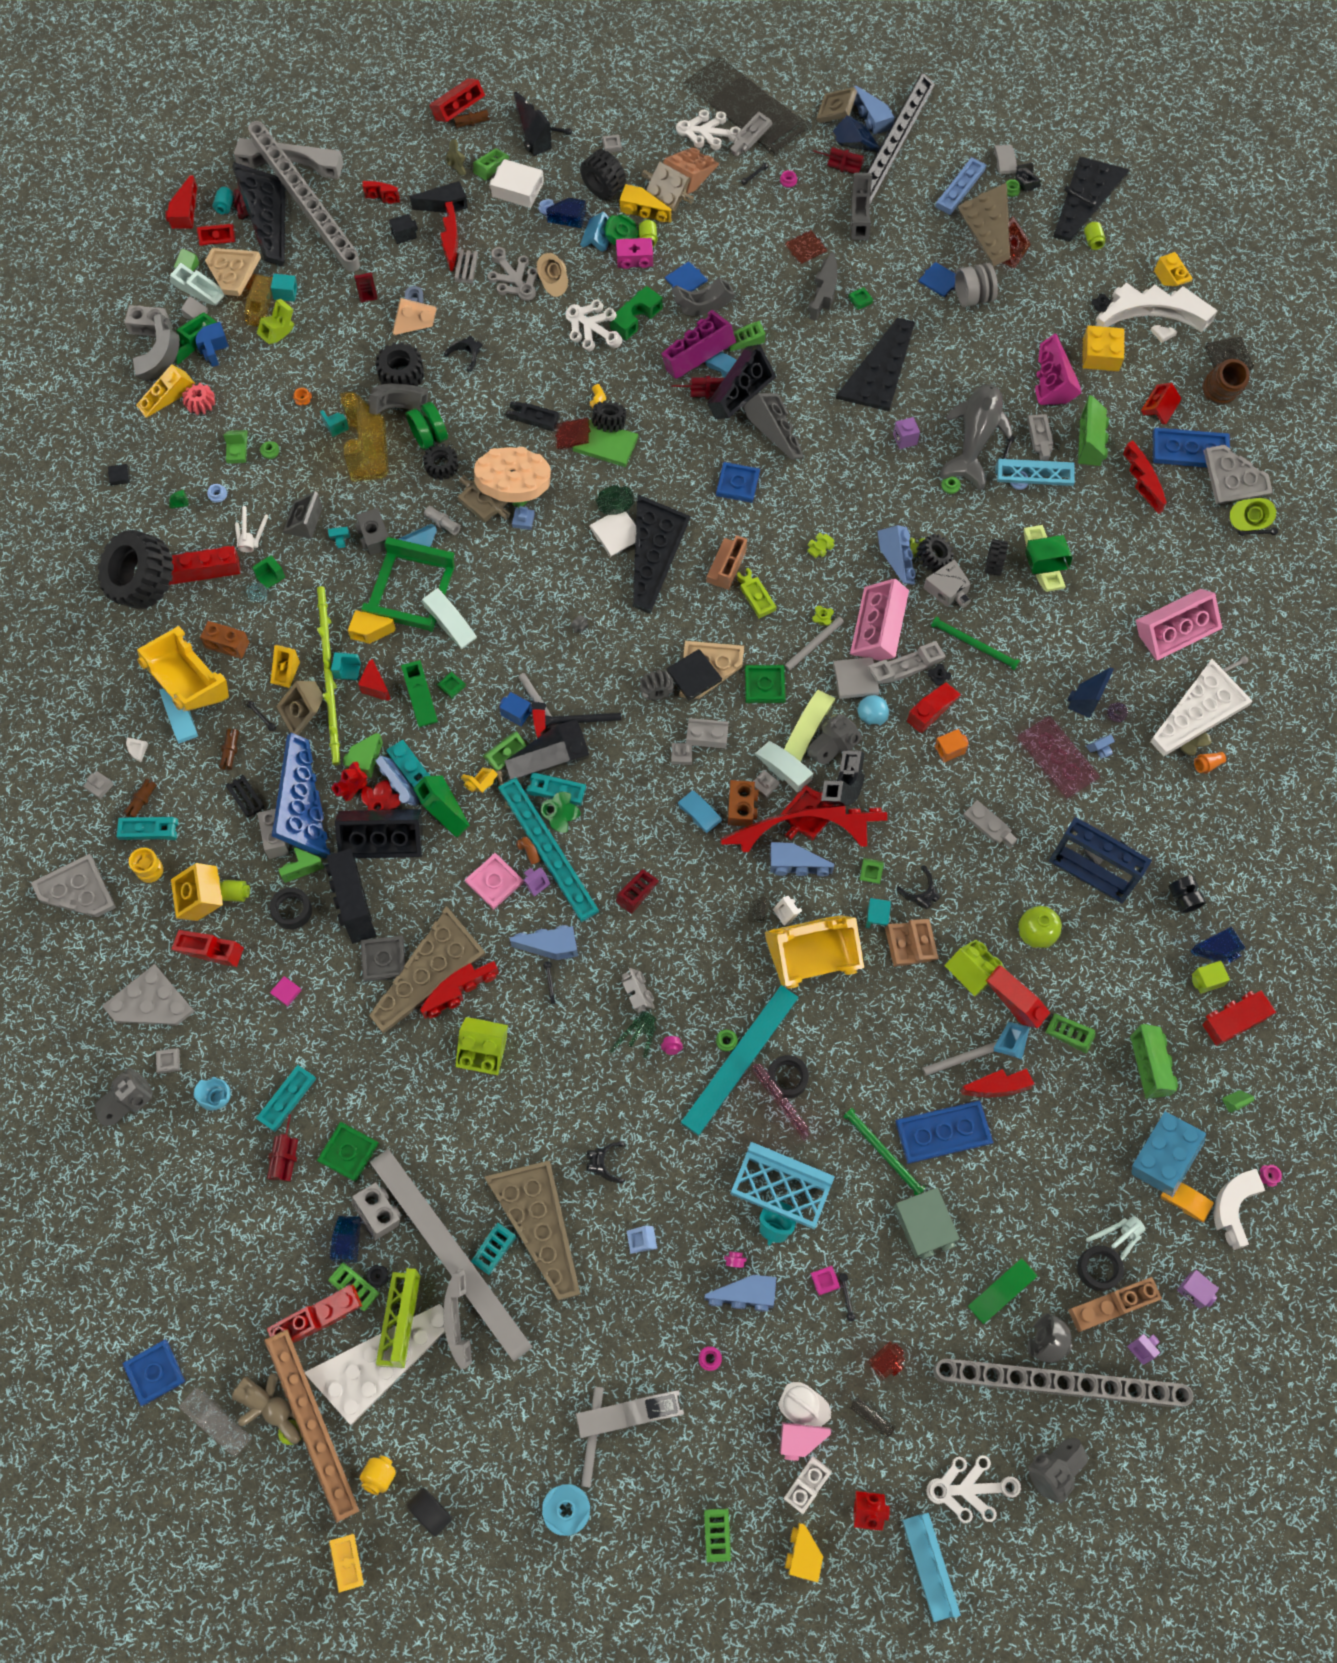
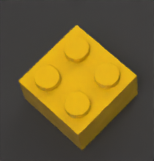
[1082,325,1124,371]
[171,863,223,921]

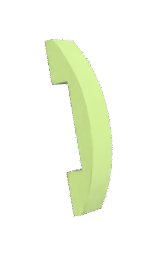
[1023,525,1066,592]
[784,690,836,762]

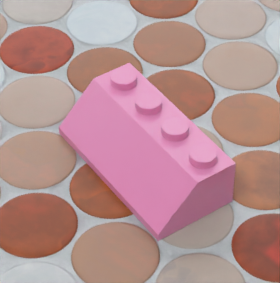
[850,579,909,661]
[1136,589,1222,660]

